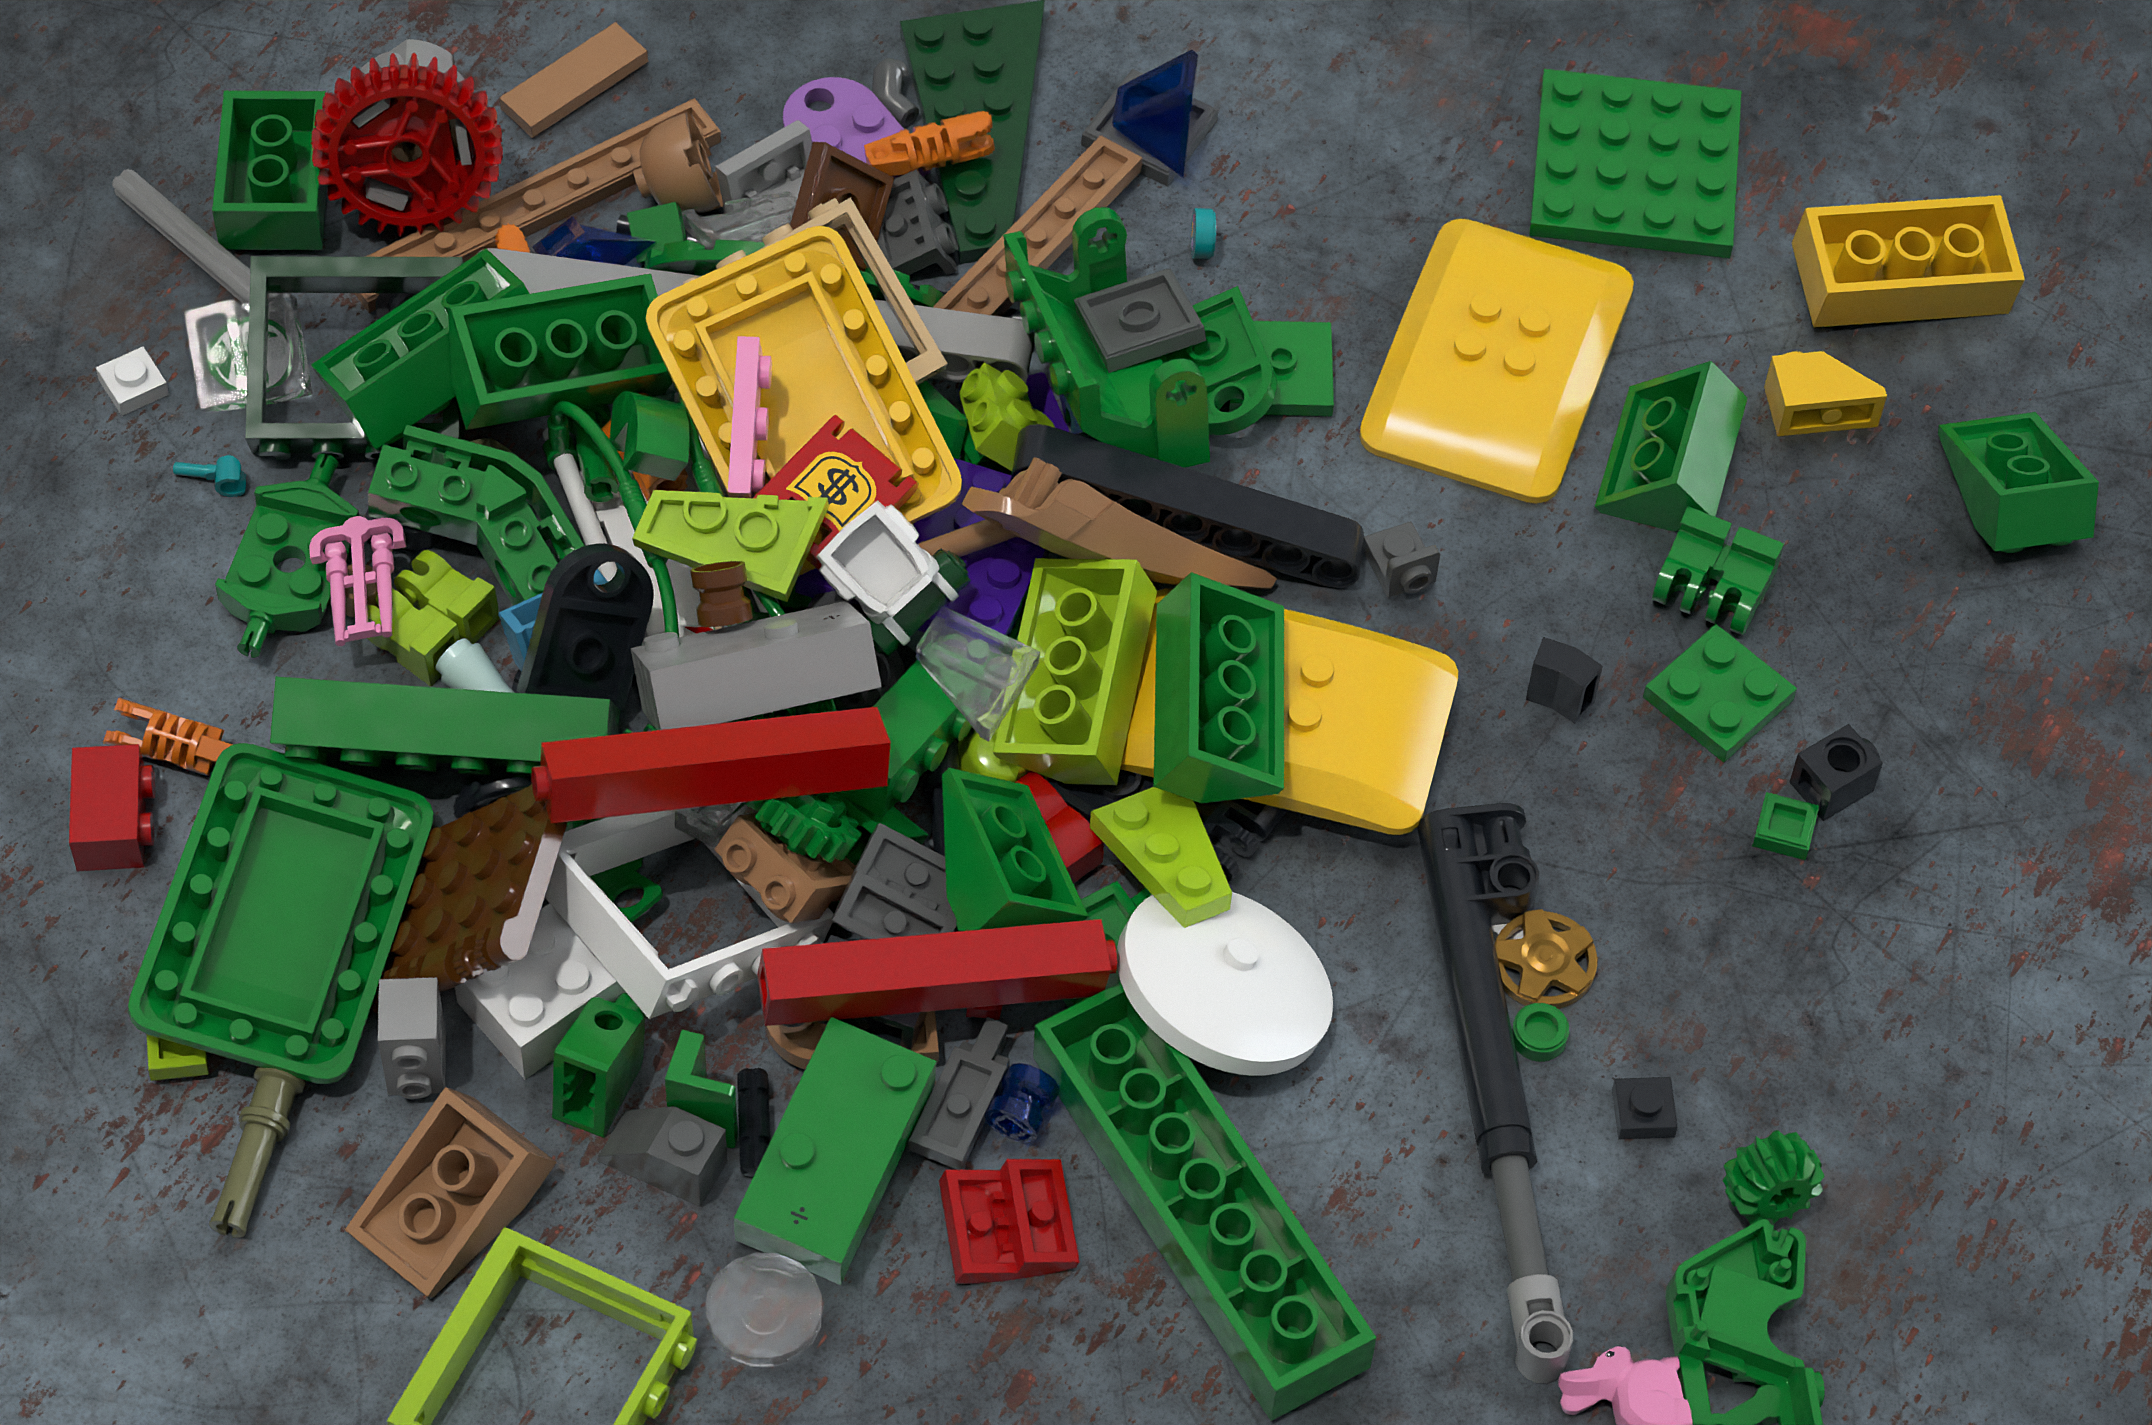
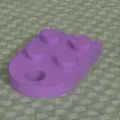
[783,77,931,179]

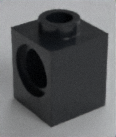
[1789,724,1883,821]

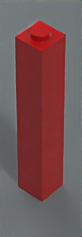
[531,707,891,823]
[757,919,1117,1026]

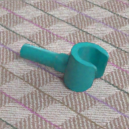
[173,455,246,497]

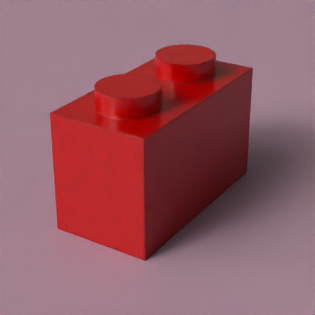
[69,744,156,871]

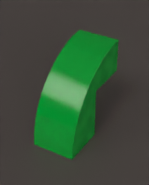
[609,391,690,481]

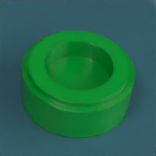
[1512,1003,1569,1062]

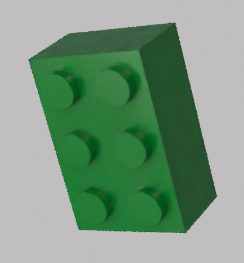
[212,91,328,250]

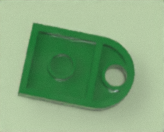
[1160,286,1277,435]

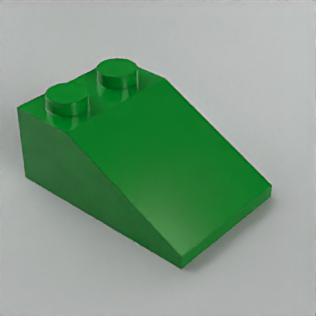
[1938,412,2099,553]
[942,768,1088,931]

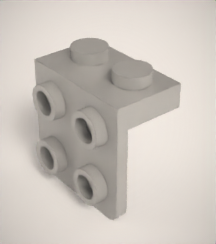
[715,120,812,242]

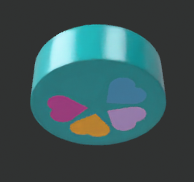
[1191,208,1216,260]

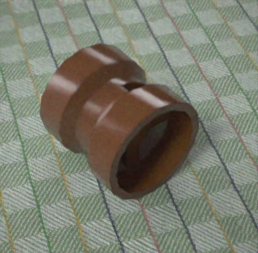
[690,561,753,627]

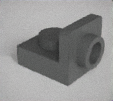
[1362,521,1440,598]

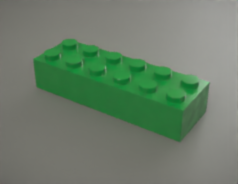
[270,677,620,777]

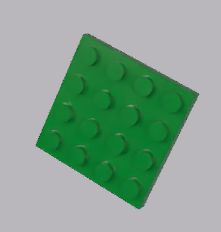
[1529,69,1742,258]

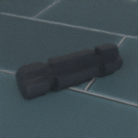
[737,1068,770,1177]

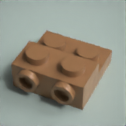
[714,813,856,923]

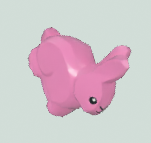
[1558,1347,1693,1425]

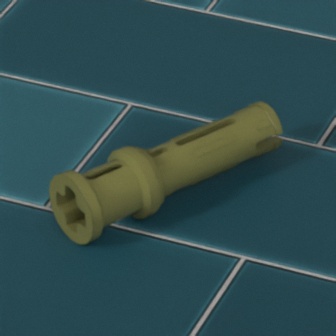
[209,1066,306,1238]

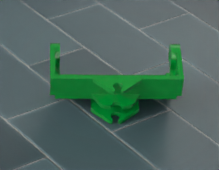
[1003,207,1210,468]

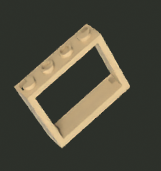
[683,197,947,386]

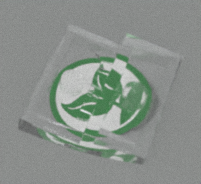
[184,293,313,412]

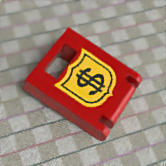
[753,415,918,570]

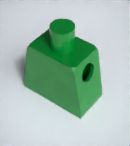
[552,993,646,1138]

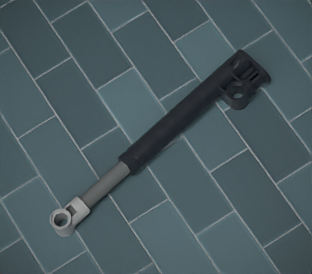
[1417,803,1573,1383]

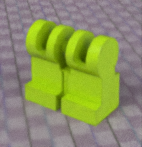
[367,550,500,687]

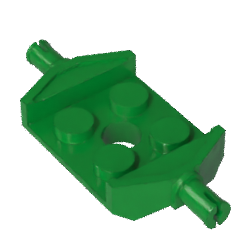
[215,454,359,658]

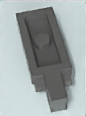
[909,1017,1010,1170]

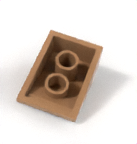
[345,1087,557,1298]

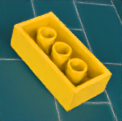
[1792,195,2025,327]

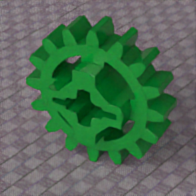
[745,792,861,863]

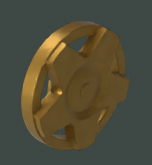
[1495,909,1597,1009]

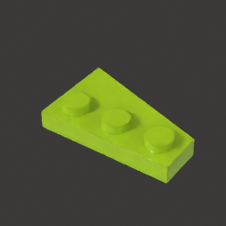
[632,490,829,602]
[1090,787,1232,928]

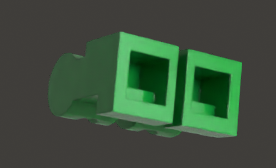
[1652,506,1784,635]

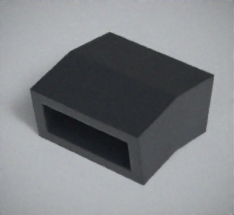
[1526,637,1603,724]

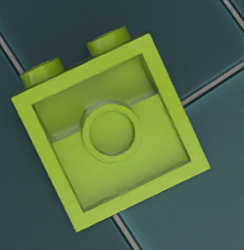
[959,362,1055,471]

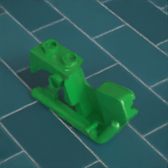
[1665,1219,1825,1425]

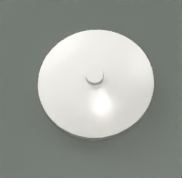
[1117,892,1333,1076]

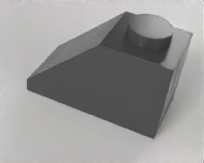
[598,1106,727,1207]

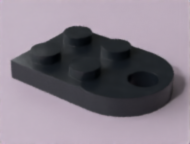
[517,543,654,710]

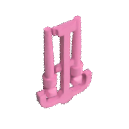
[309,516,406,646]

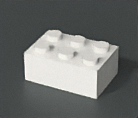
[455,877,658,1080]

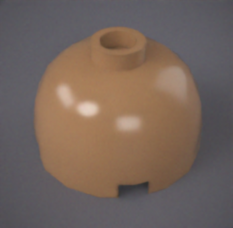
[634,112,723,217]

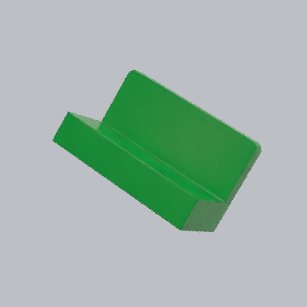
[665,1030,738,1148]

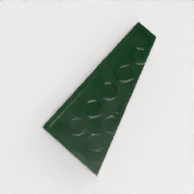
[900,0,1045,264]

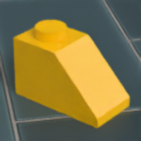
[1764,351,1887,437]

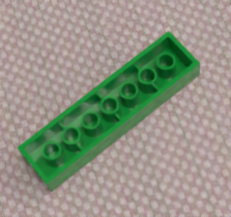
[1033,982,1377,1421]

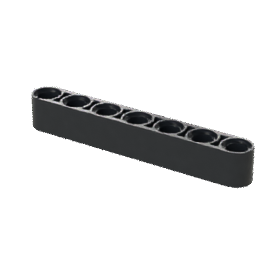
[1011,424,1364,588]

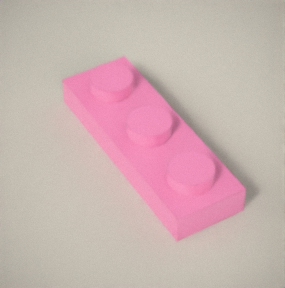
[728,336,772,498]

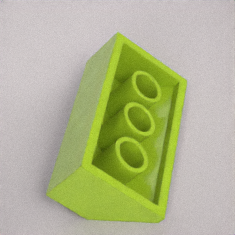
[993,558,1157,785]

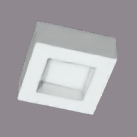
[96,347,169,416]

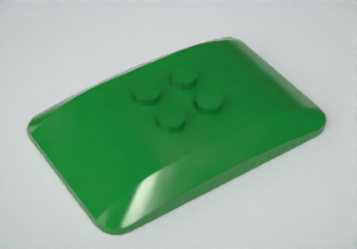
[128,743,434,1084]

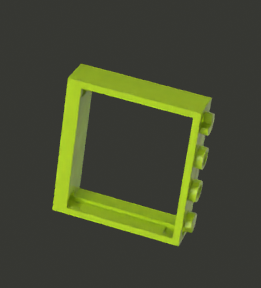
[387,1227,697,1425]

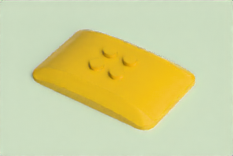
[1359,219,1634,504]
[646,226,962,576]
[1120,588,1458,835]

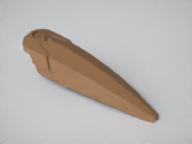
[962,457,1277,589]

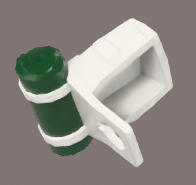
[816,500,971,657]

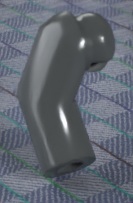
[872,58,919,128]

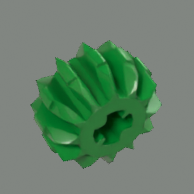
[1722,1130,1825,1225]

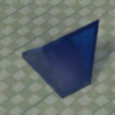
[1112,49,1198,178]
[532,216,656,266]

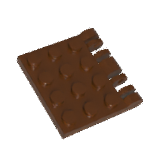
[371,784,568,1014]

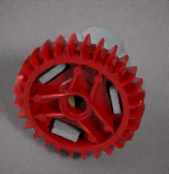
[311,39,503,238]

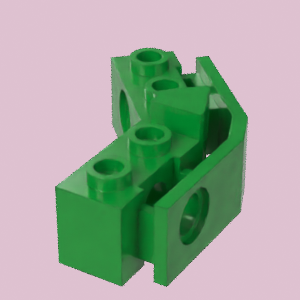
[368,425,585,606]

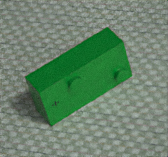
[734,1017,936,1285]

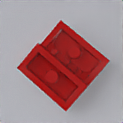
[939,1159,1080,1284]

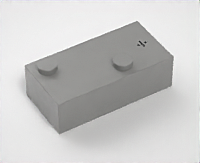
[631,601,881,730]

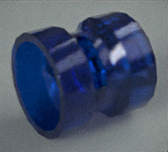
[985,1063,1060,1143]

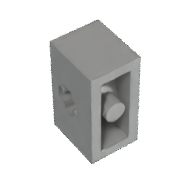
[378,978,446,1099]

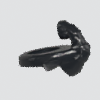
[453,774,532,819]

